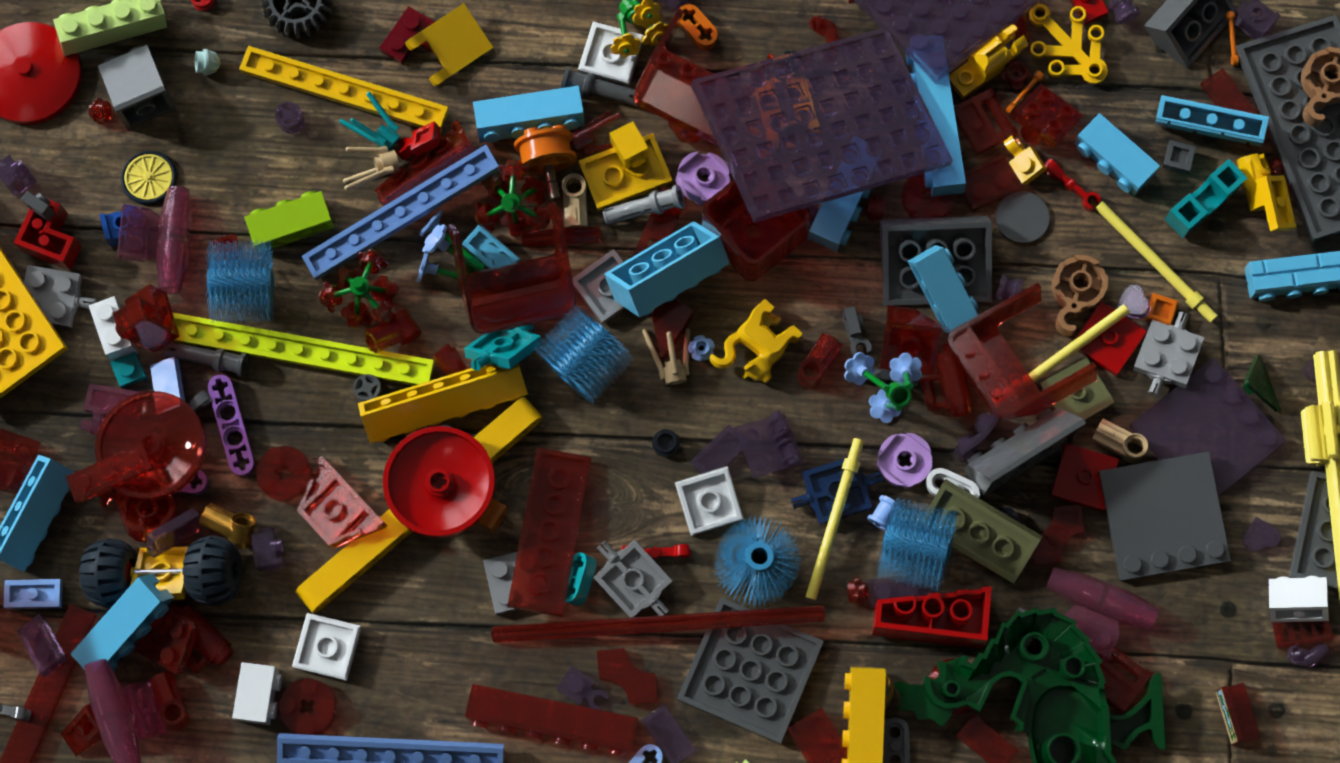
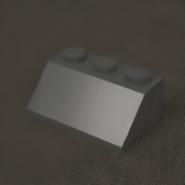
[1144,0,1237,68]

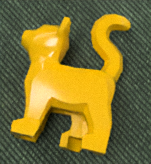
[709,299,803,383]

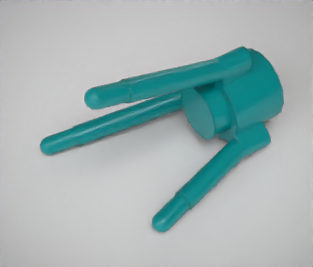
[339,92,401,151]

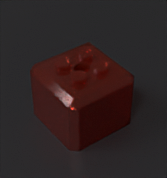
[702,162,810,282]

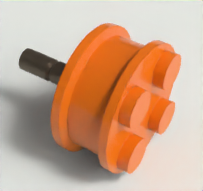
[514,125,577,200]

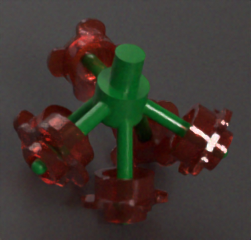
[474,159,551,237]
[319,249,399,328]

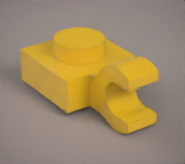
[1004,136,1047,185]

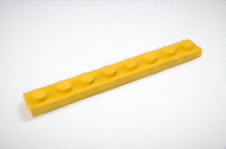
[239,46,449,134]

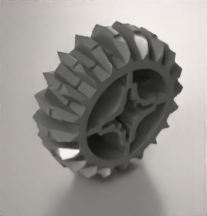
[261,0,333,39]

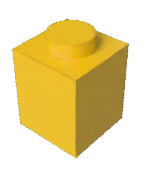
[609,121,649,169]

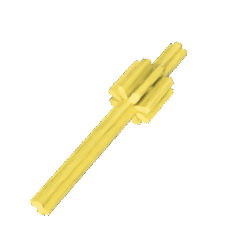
[1301,350,1340,600]

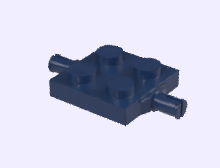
[790,459,883,525]

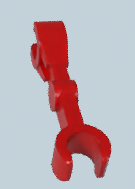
[1043,159,1101,212]
[621,544,690,559]

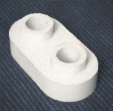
[926,468,980,498]

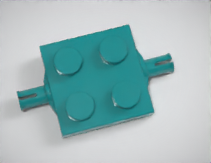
[464,320,541,371]

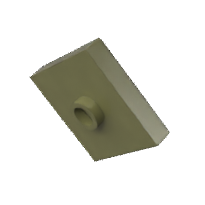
[1039,357,1115,421]

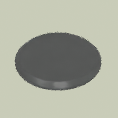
[996,191,1050,243]

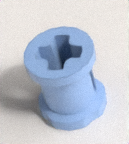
[867,495,902,531]

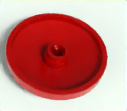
[0,22,82,125]
[383,426,495,538]

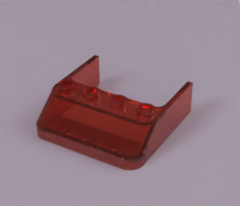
[633,9,774,145]
[448,202,576,334]
[948,283,1097,420]

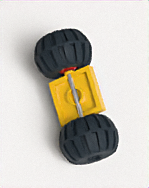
[79,536,242,608]

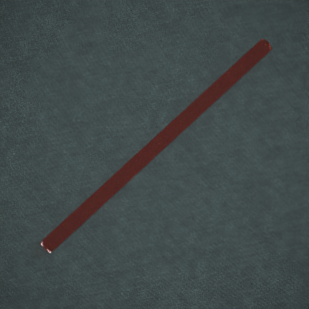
[491,605,826,643]

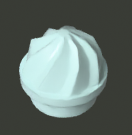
[195,49,221,76]

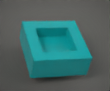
[110,352,147,389]

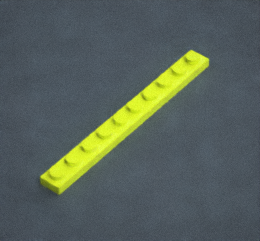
[162,312,435,386]

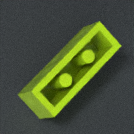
[244,191,335,253]

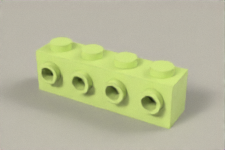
[53,0,167,56]

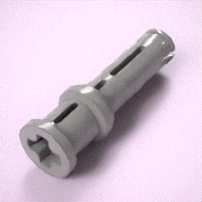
[603,184,685,225]

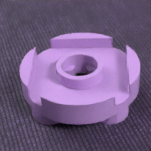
[675,152,730,206]
[877,433,932,489]

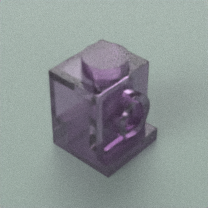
[1234,0,1281,40]
[0,155,37,197]
[251,527,287,572]

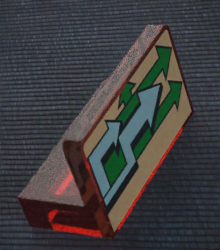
[1215,683,1261,746]

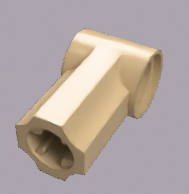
[562,173,588,230]
[1091,419,1148,464]

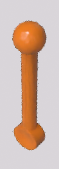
[1225,11,1239,66]
[1005,71,1044,114]

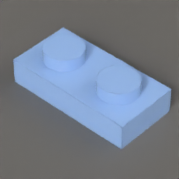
[4,579,63,609]

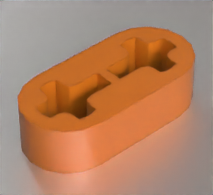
[677,4,718,50]

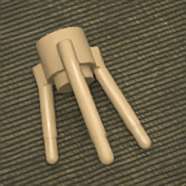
[343,146,399,191]
[642,328,690,385]

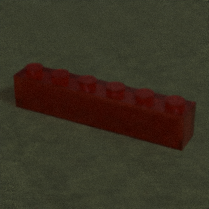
[465,684,639,757]

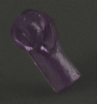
[1287,642,1330,668]

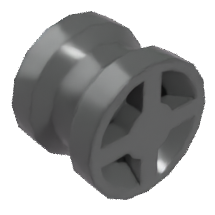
[353,374,383,402]

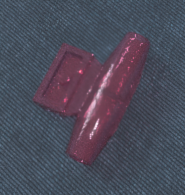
[117,186,192,294]
[1046,567,1160,661]
[84,659,167,763]

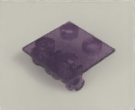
[735,411,803,478]

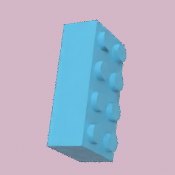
[604,221,730,317]

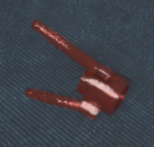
[572,110,621,155]

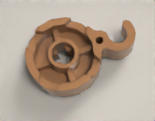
[1300,47,1340,127]
[1051,255,1108,336]

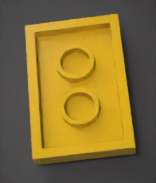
[578,133,673,211]

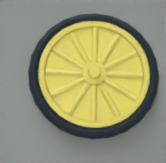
[121,151,177,205]

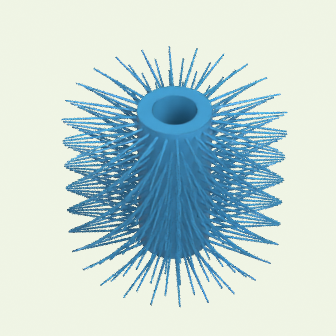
[205,240,276,323]
[534,305,634,404]
[877,499,958,593]
[714,517,802,607]

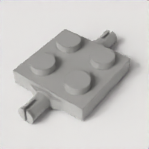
[24,265,97,328]
[1133,312,1205,398]
[593,539,672,619]

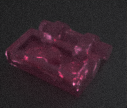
[80,383,145,440]

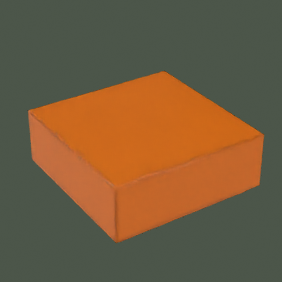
[1144,293,1179,325]

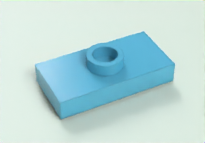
[462,223,521,280]

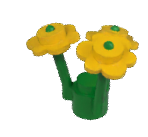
[610,0,669,58]

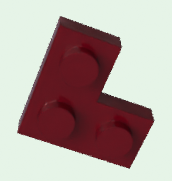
[379,6,435,64]

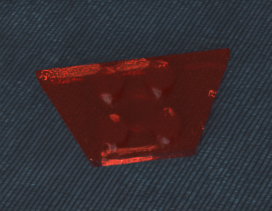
[297,456,388,549]

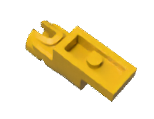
[949,24,1028,100]
[1236,153,1296,231]

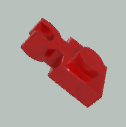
[396,121,441,160]

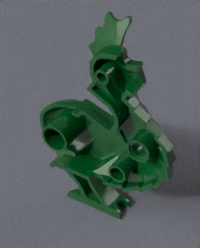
[894,608,1166,763]

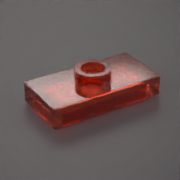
[955,714,1018,763]

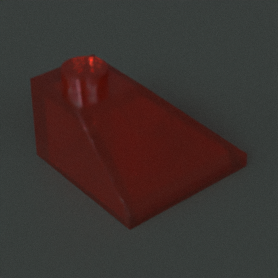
[880,305,942,375]

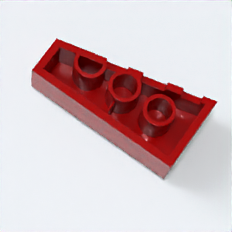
[872,586,992,649]

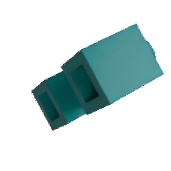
[1164,159,1247,239]

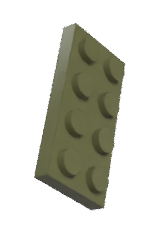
[919,479,1043,584]

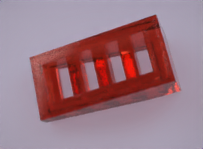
[1272,611,1334,648]

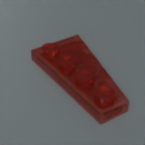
[375,119,475,206]

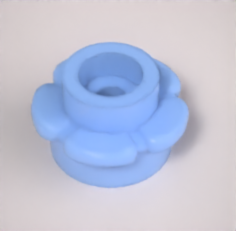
[688,335,715,362]

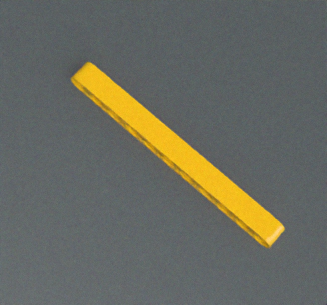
[295,396,543,614]

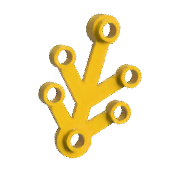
[1029,4,1108,84]

